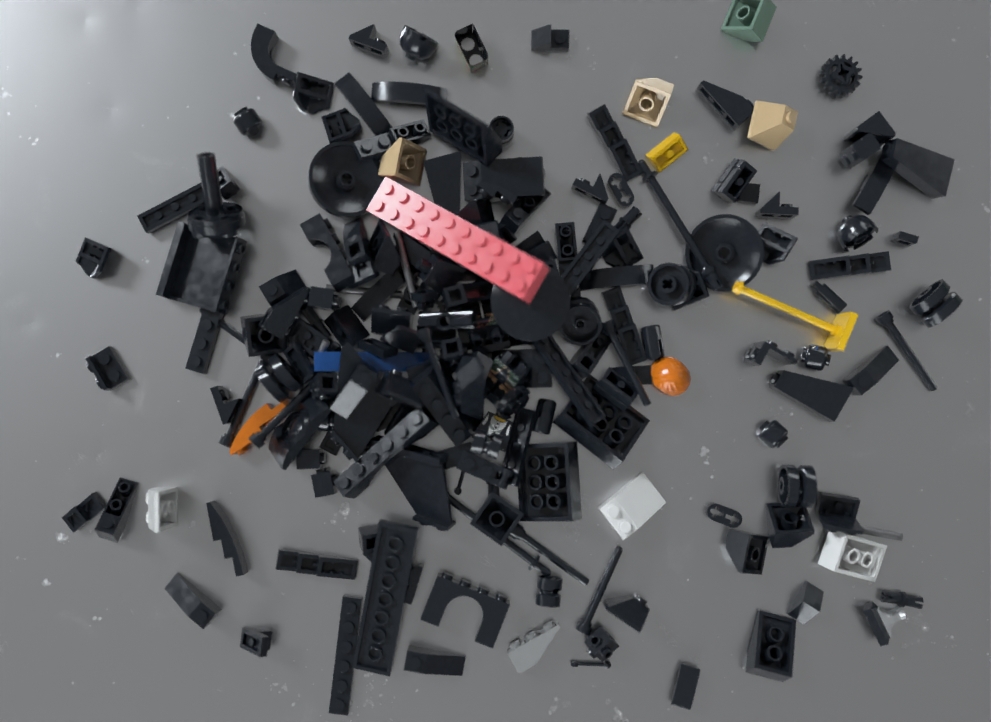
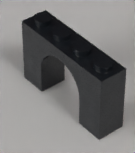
[420,572,510,649]

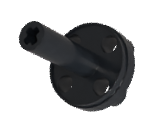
[187,152,246,238]

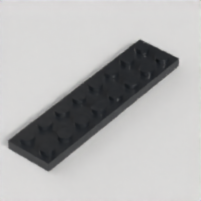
[352,519,419,677]

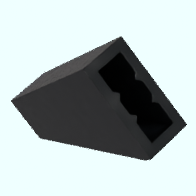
[881,138,955,199]
[423,151,462,215]
[769,370,854,422]

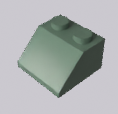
[721,0,777,42]

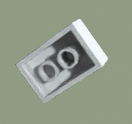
[598,472,666,540]
[146,487,178,532]
[818,531,887,582]

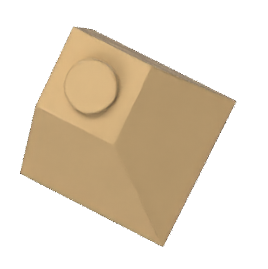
[622,78,674,127]
[747,101,798,150]
[378,138,427,186]

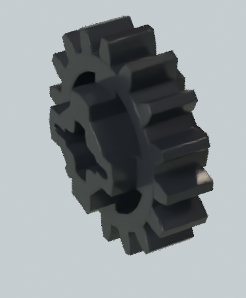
[819,54,863,97]

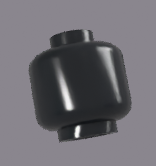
[233,107,262,137]
[801,344,831,371]
[759,420,788,448]

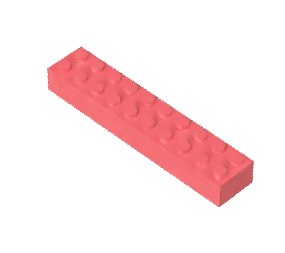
[366,177,550,304]

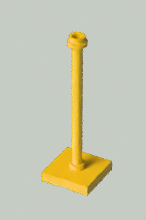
[732,281,858,352]

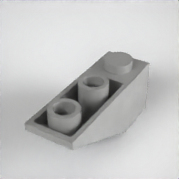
[507,621,560,674]

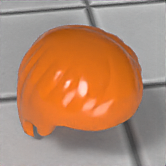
[651,357,691,396]

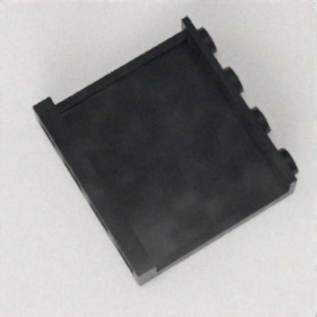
[156,221,247,315]

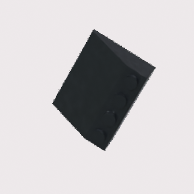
[423,88,502,166]
[553,374,650,469]
[518,441,582,521]

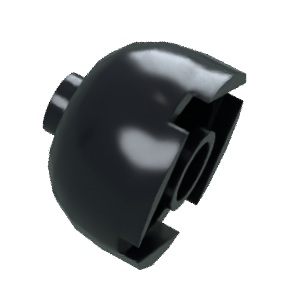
[400,25,438,61]
[837,215,878,252]

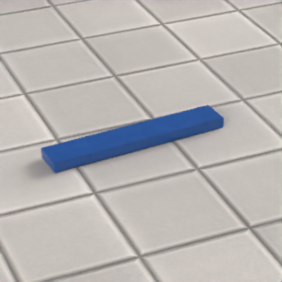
[314,352,430,371]

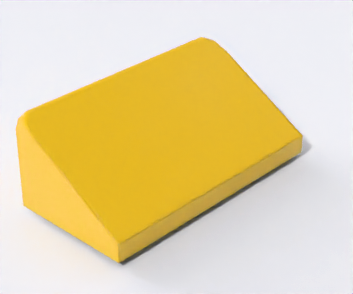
[645,133,689,173]

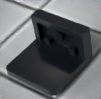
[744,340,798,367]
[815,492,864,536]

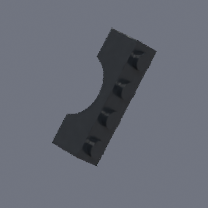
[300,213,356,292]

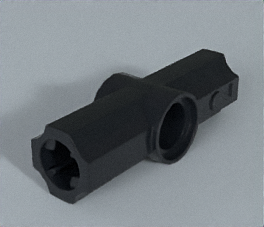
[418,310,478,331]

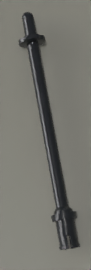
[638,159,724,291]
[447,488,551,577]

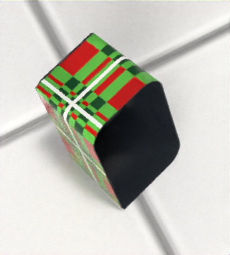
[455,23,488,72]

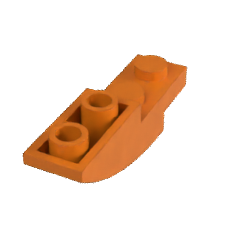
[229,399,292,456]

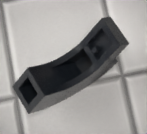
[251,23,296,86]

